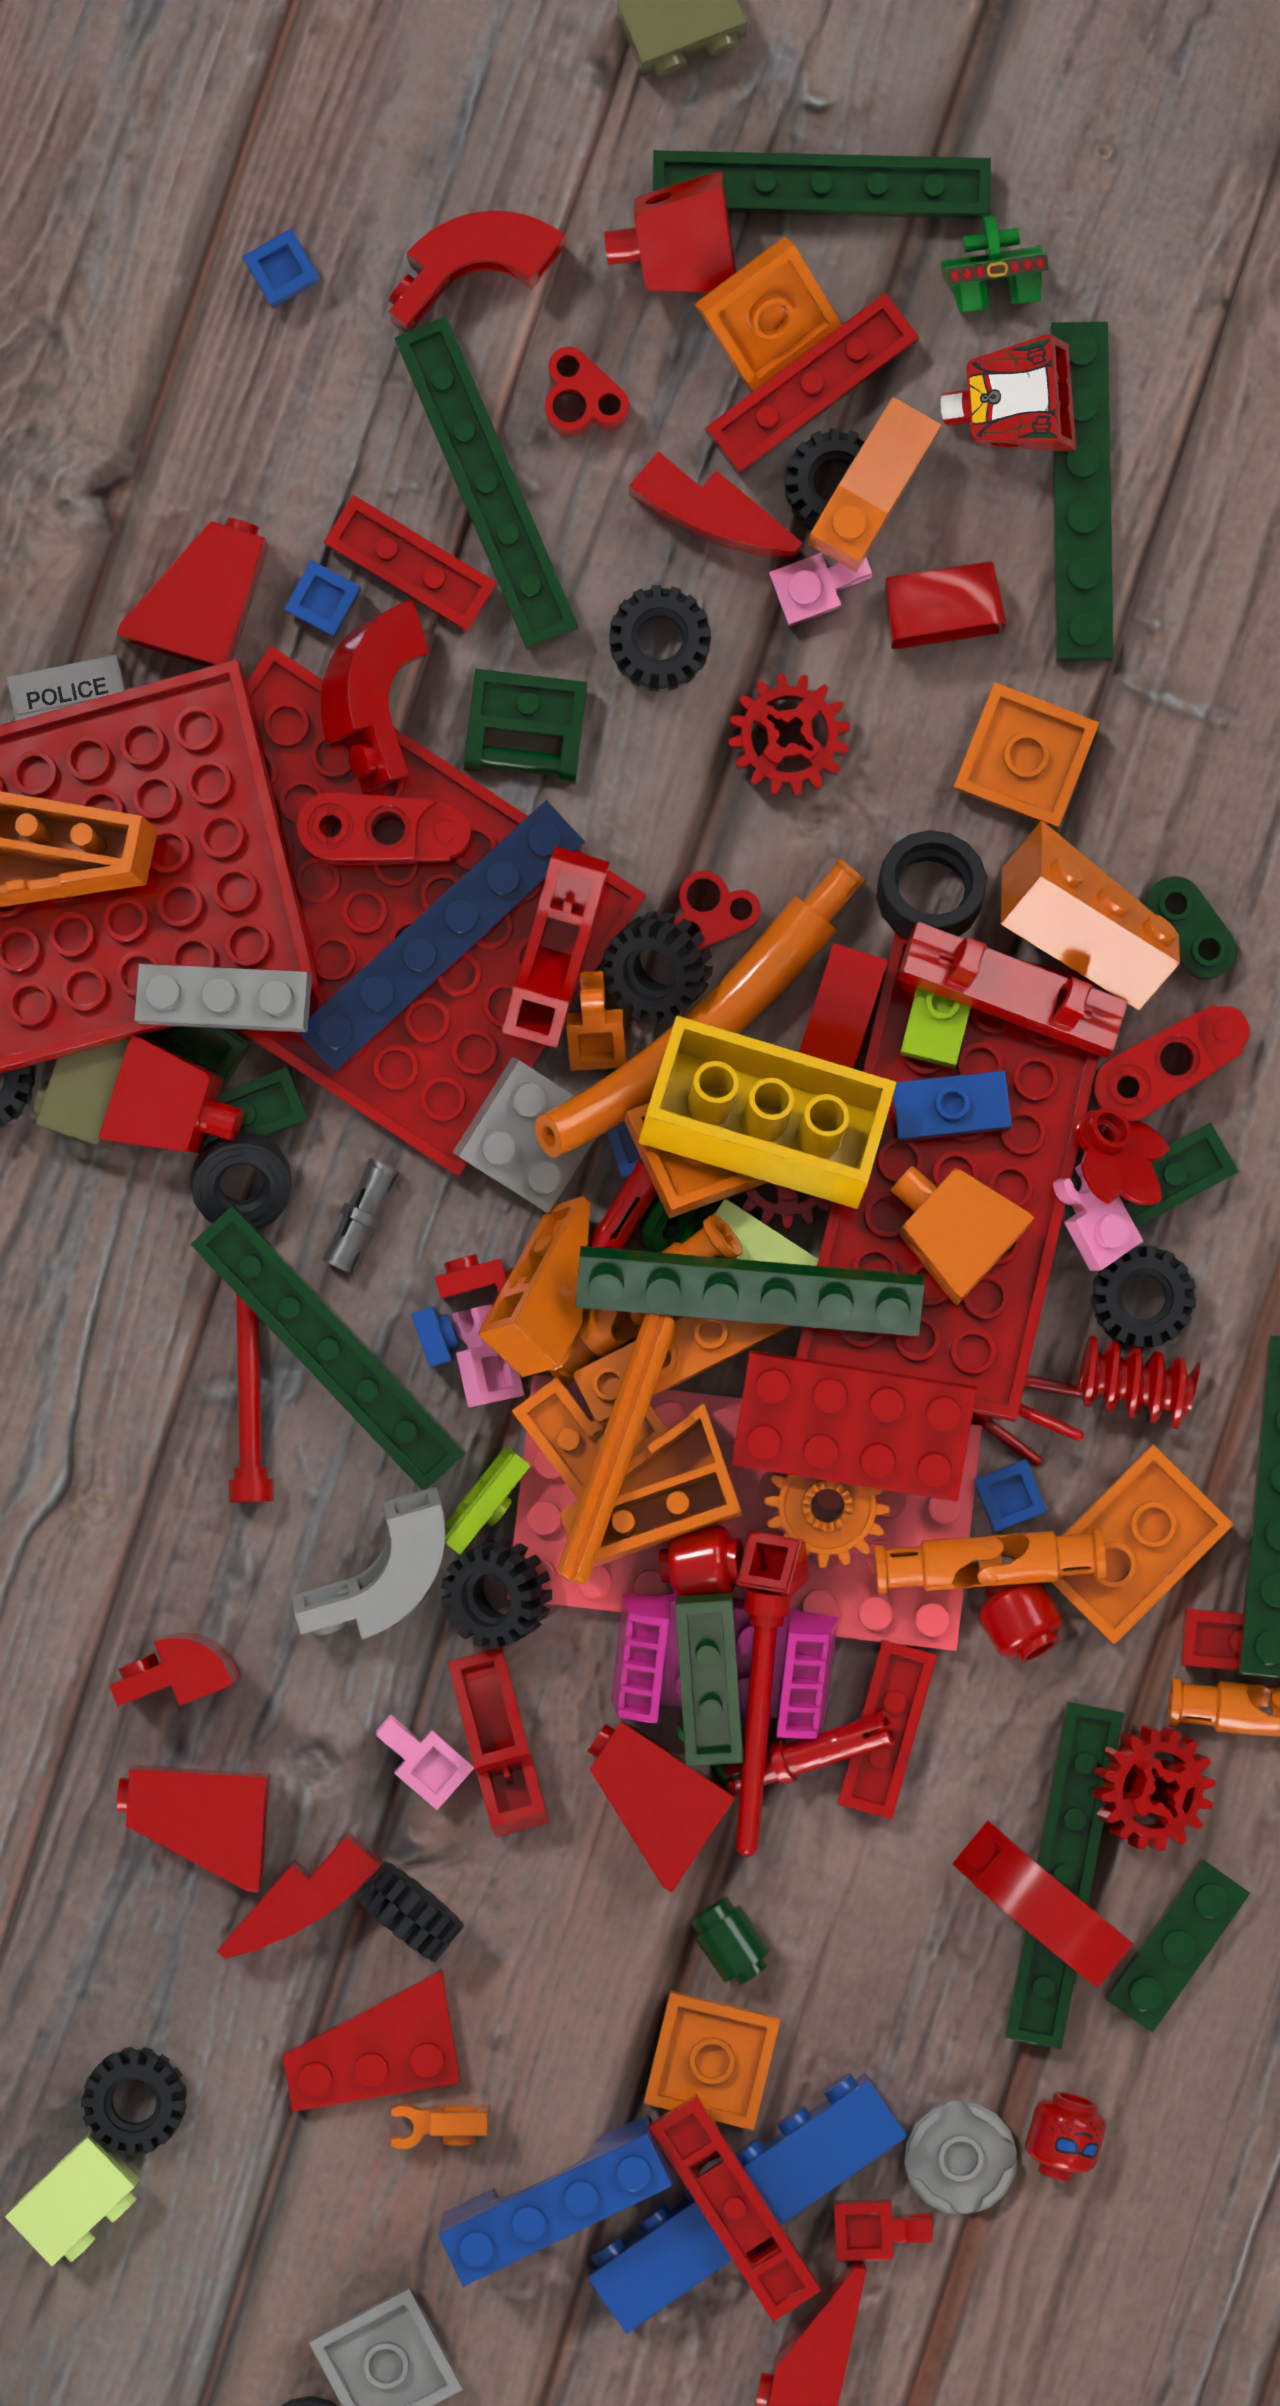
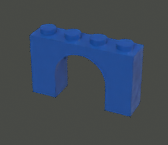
[438,2115,672,2287]

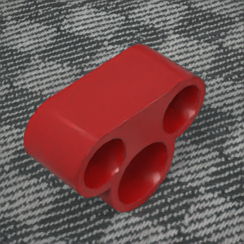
[545,346,629,437]
[673,871,761,950]

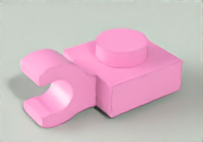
[769,553,873,627]
[452,1304,524,1408]
[376,1714,474,1810]

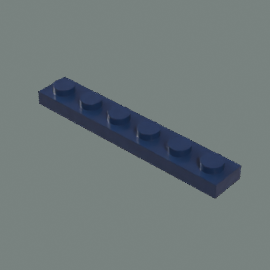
[298,800,585,1073]

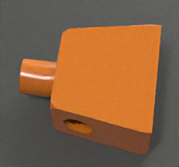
[890,1166,1034,1305]

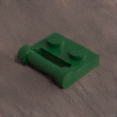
[463,668,588,784]

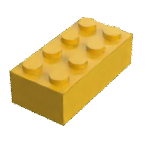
[638,1015,897,1209]

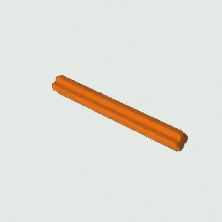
[557,1313,676,1584]

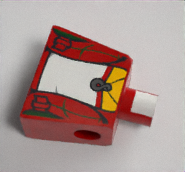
[940,335,1076,451]

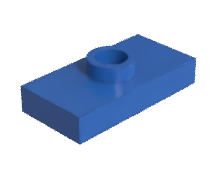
[892,1071,1012,1142]

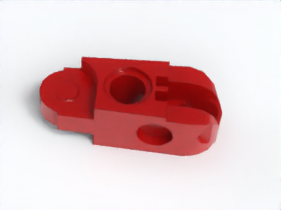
[296,792,471,865]
[1092,1004,1250,1121]

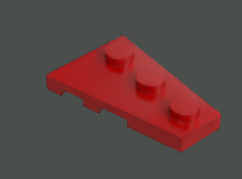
[283,1969,461,2112]

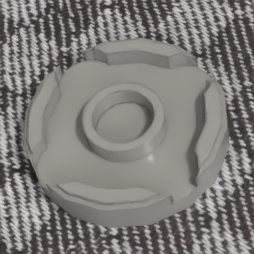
[904,2099,1017,2215]

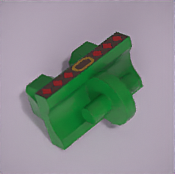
[940,215,1049,313]

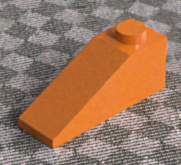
[808,397,942,573]
[477,1196,590,1377]

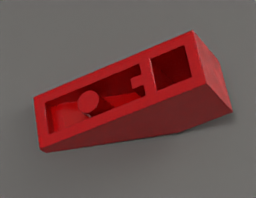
[755,2261,866,2406]

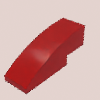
[629,451,803,560]
[447,1647,550,1838]
[217,1832,383,1959]

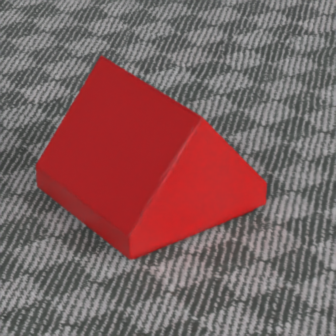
[736,1531,809,1596]

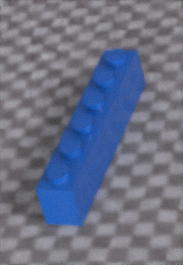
[587,2073,907,2334]

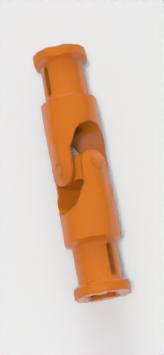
[550,1214,743,1386]
[874,1528,1106,1594]
[1167,1677,1280,1737]

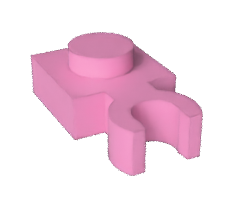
[1053,1164,1143,1271]

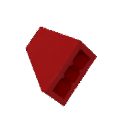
[117,517,269,667]
[799,943,888,1069]
[587,1718,735,1893]
[117,1765,270,1892]

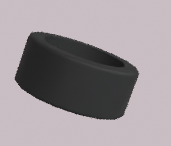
[876,830,987,939]

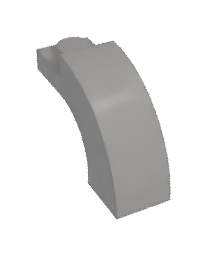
[292,1487,445,1639]

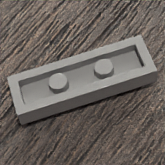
[134,964,312,1032]

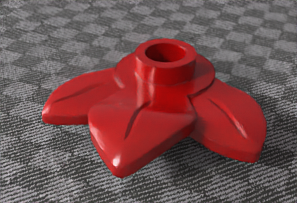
[1076,1108,1170,1205]

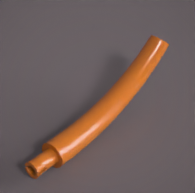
[535,858,867,1157]

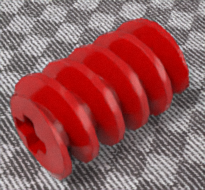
[1076,1335,1201,1429]

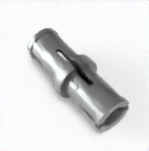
[322,1158,402,1275]

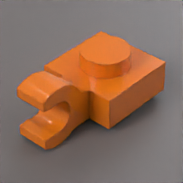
[566,971,627,1071]
[391,2103,489,2149]

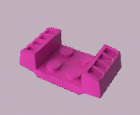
[611,1593,838,1739]

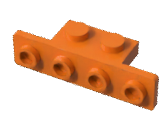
[573,1316,793,1423]

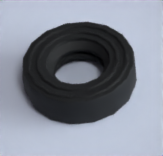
[190,1132,293,1230]

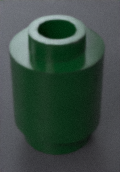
[690,1896,771,1985]

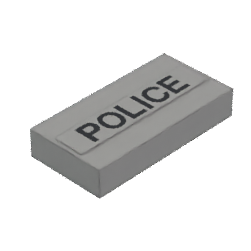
[7,654,125,721]

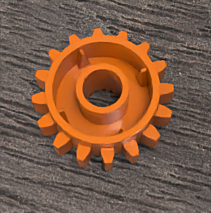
[764,1474,890,1568]

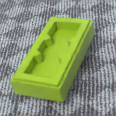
[900,987,971,1069]
[445,1446,531,1555]

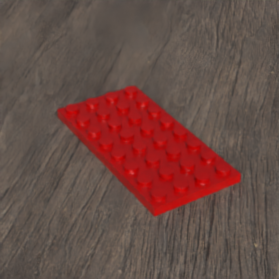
[795,932,1113,1422]

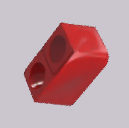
[885,561,1007,649]

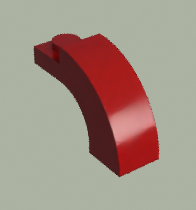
[388,211,566,333]
[321,599,430,793]
[502,846,610,1048]
[952,1820,1134,1988]

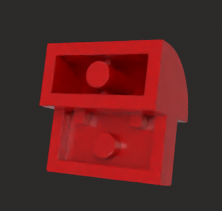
[109,1632,241,1707]

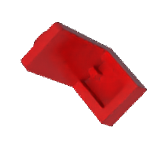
[435,1254,514,1299]

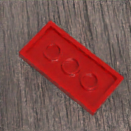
[731,1350,977,1502]

